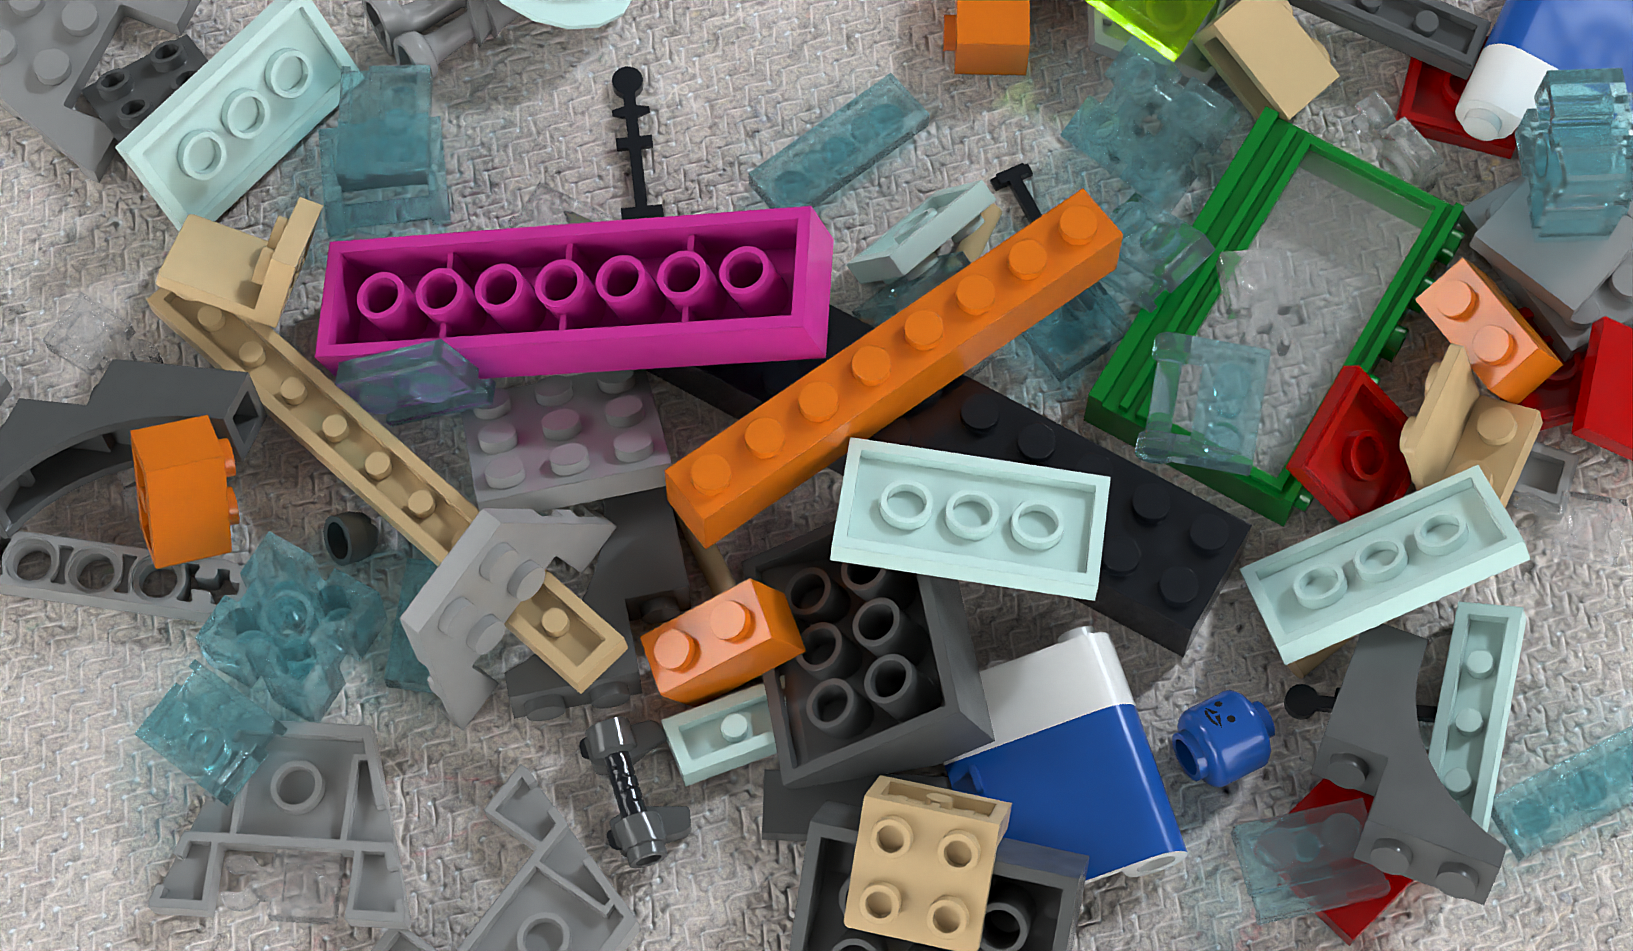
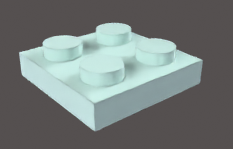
[846,180,996,285]

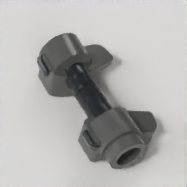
[579,717,692,868]

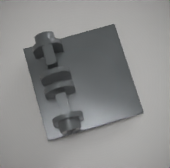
[81,34,208,145]

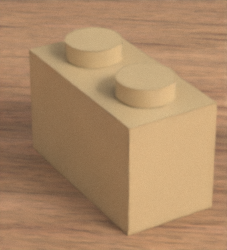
[1191,0,1340,121]

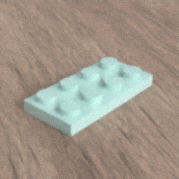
[115,0,365,231]
[830,437,1111,601]
[1240,465,1530,665]

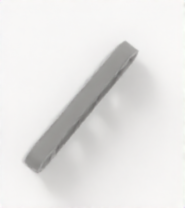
[0,531,254,625]

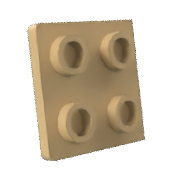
[156,197,323,328]
[1400,343,1543,508]
[844,775,1012,951]

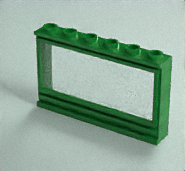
[1083,106,1465,527]

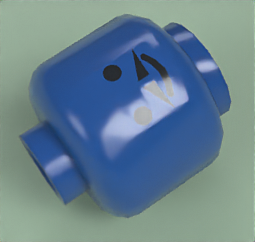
[1172,690,1275,788]

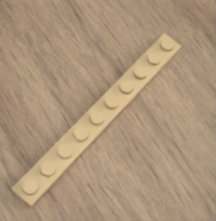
[147,287,628,694]

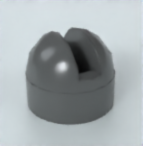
[323,511,379,566]

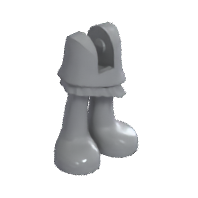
[362,0,522,88]

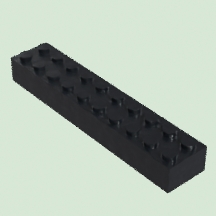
[646,304,1252,658]

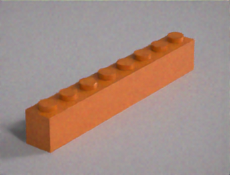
[664,188,1123,549]

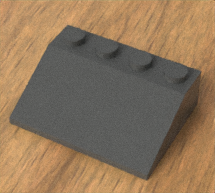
[741,520,995,790]
[789,800,1090,951]

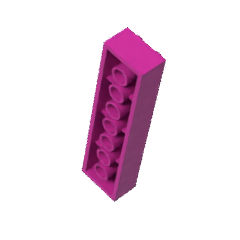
[315,206,834,387]

